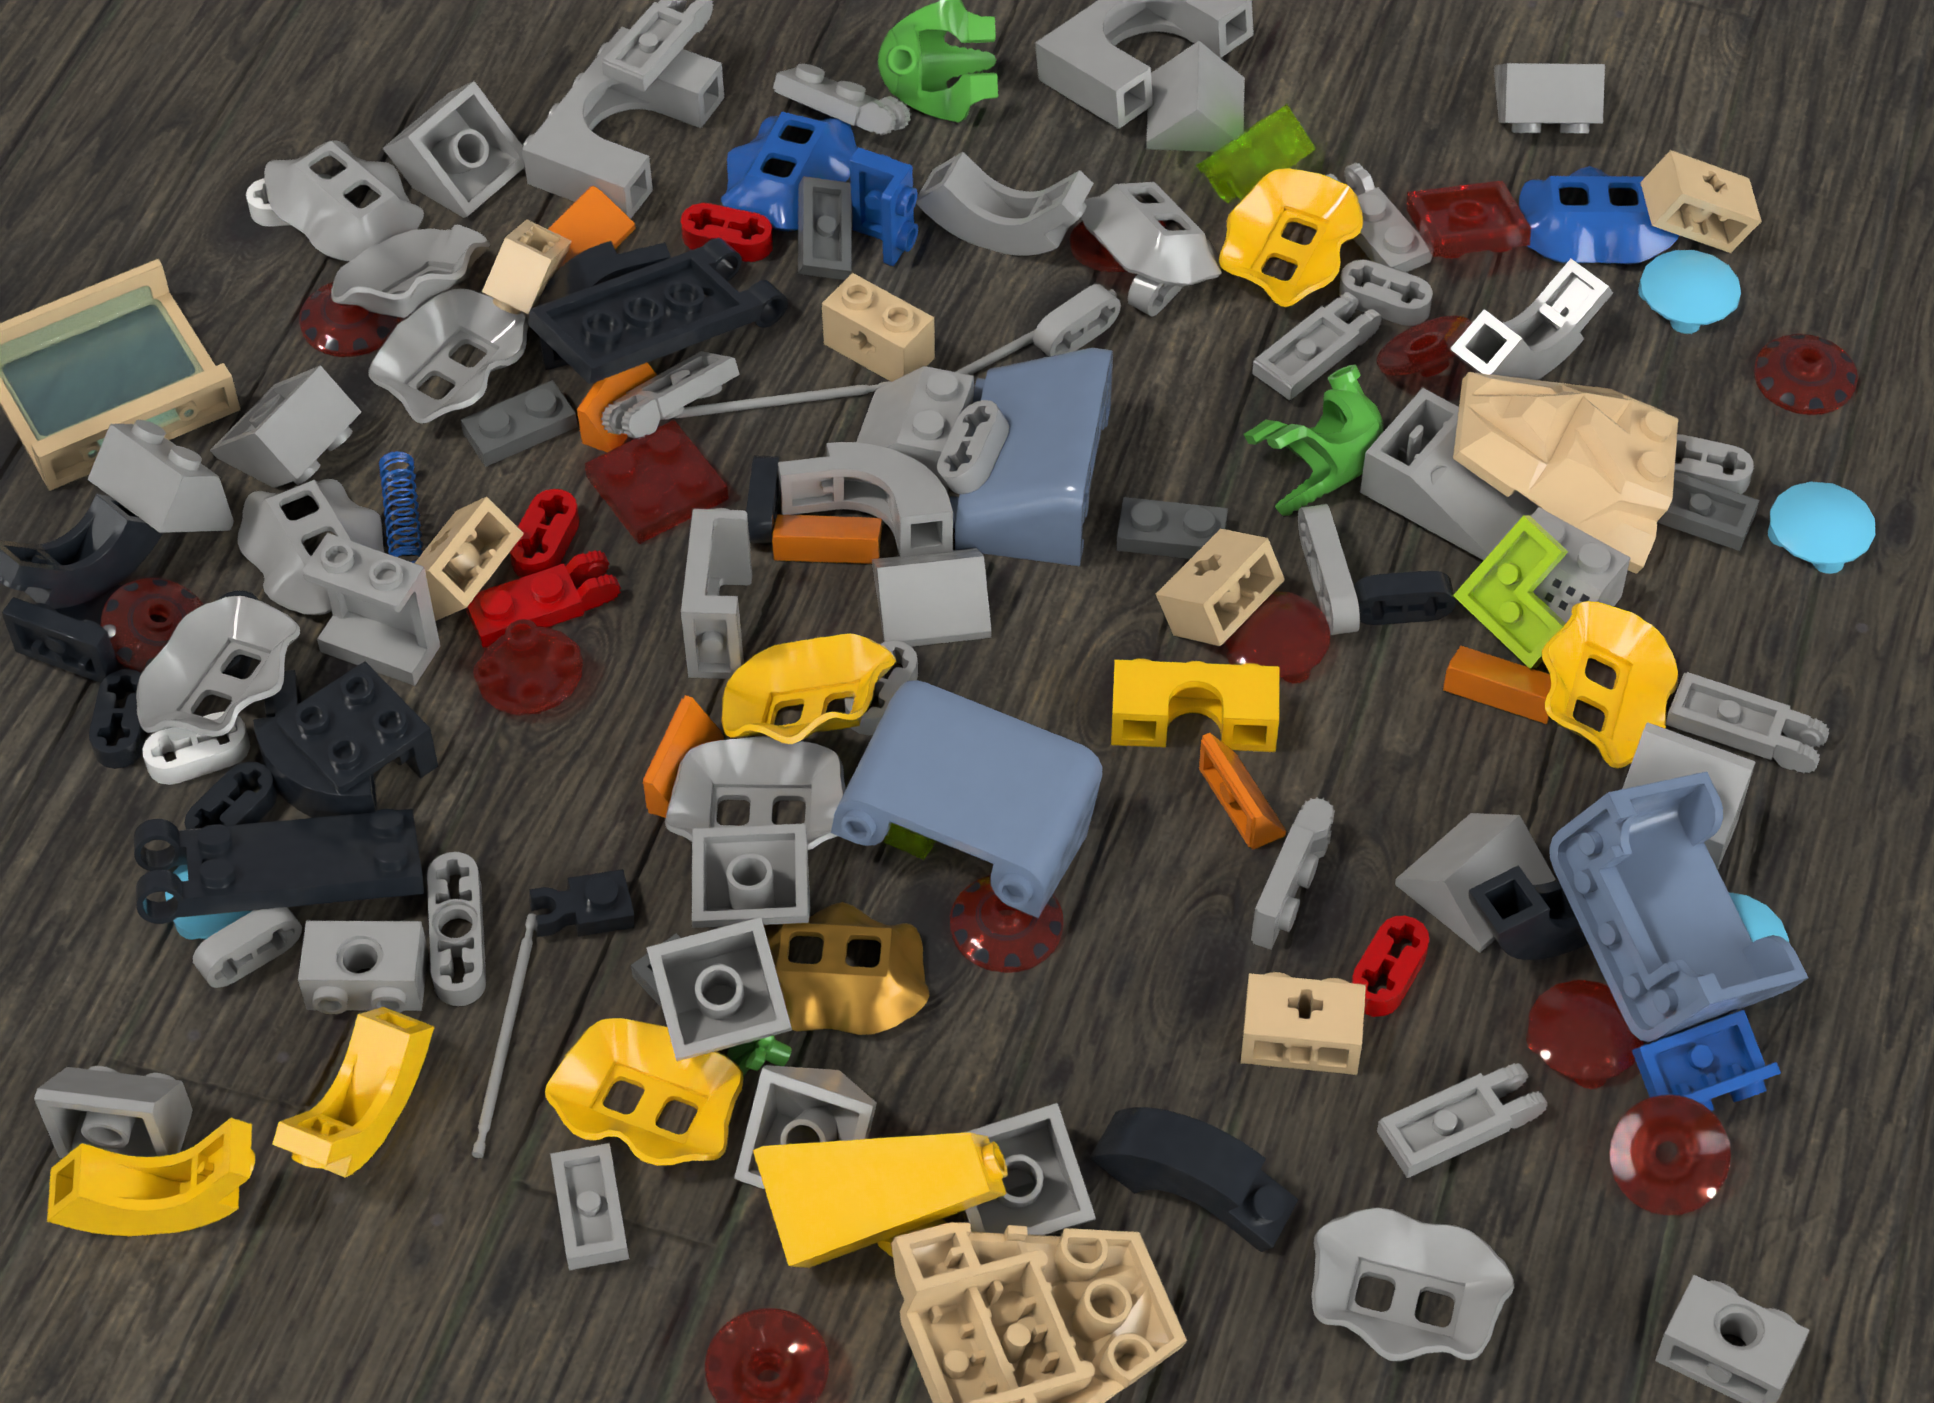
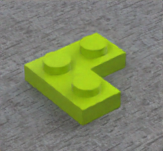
[1453,515,1568,669]

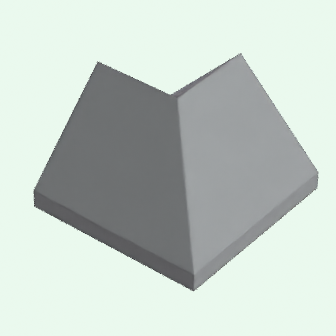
[734,1065,877,1189]

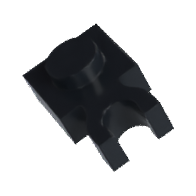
[529,869,635,937]

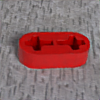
[681,203,773,262]
[510,489,580,578]
[1351,915,1430,1017]

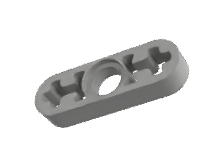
[1298,504,1360,635]
[427,852,486,1006]

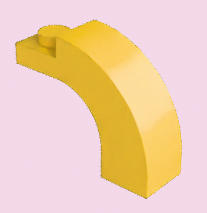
[273,1007,435,1178]
[47,1118,255,1236]

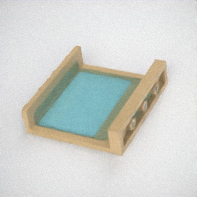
[0,259,240,491]

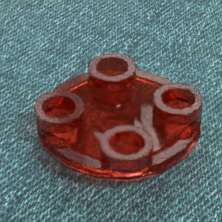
[1225,591,1330,683]
[473,619,583,715]
[1526,979,1644,1089]

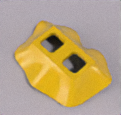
[1219,168,1363,307]
[1542,601,1678,768]
[721,634,896,744]
[545,1018,744,1166]

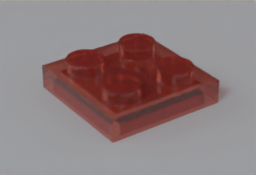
[1407,180,1531,258]
[584,420,729,544]

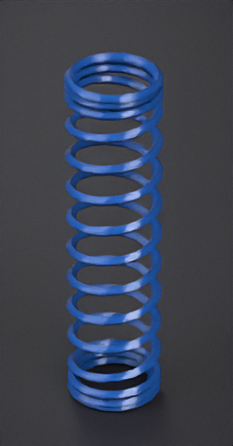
[379,451,423,563]

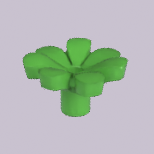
[727,1035,792,1076]

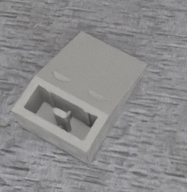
[1360,388,1541,560]

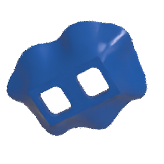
[721,112,858,231]
[1515,166,1680,264]

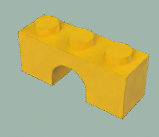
[1111,659,1280,752]

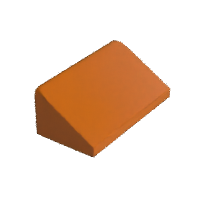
[548,186,636,267]
[577,362,657,454]
[772,514,882,564]
[1443,646,1551,724]
[643,695,724,818]
[1199,733,1286,850]

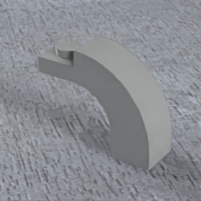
[916,152,1094,256]
[1450,259,1613,380]
[778,442,953,558]

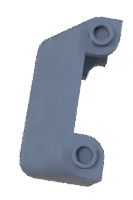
[950,348,1113,566]
[831,680,1102,918]
[1550,771,1808,1042]

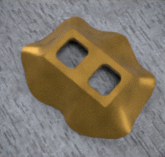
[763,902,929,1035]

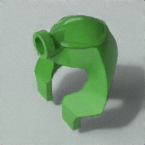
[878,0,998,122]
[1243,365,1384,516]

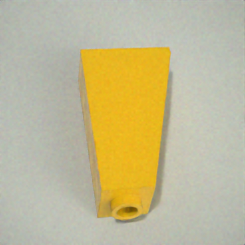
[753,1132,1008,1268]

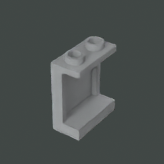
[681,508,752,679]
[302,533,440,686]

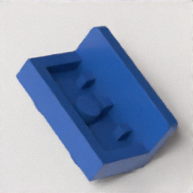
[850,147,918,266]
[1632,1010,1781,1122]

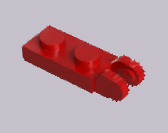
[465,550,621,648]

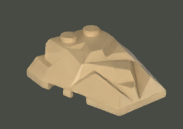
[1453,372,1678,574]
[892,1222,1187,1403]

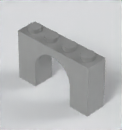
[1035,0,1253,129]
[521,27,724,219]

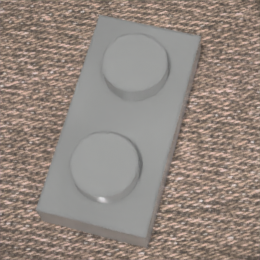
[550,1143,629,1270]

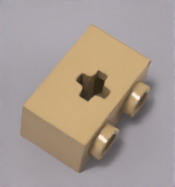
[1640,150,1762,253]
[482,220,572,314]
[822,273,935,382]
[415,497,524,621]
[1156,529,1285,646]
[1241,972,1366,1075]

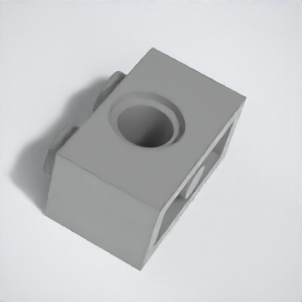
[298,921,429,1014]
[1655,1275,1809,1403]

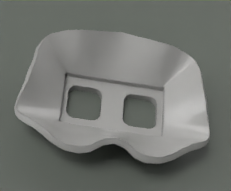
[264,140,424,262]
[1081,182,1222,286]
[331,225,490,318]
[368,289,529,423]
[238,479,385,615]
[136,596,300,736]
[665,736,846,850]
[1312,1207,1514,1361]

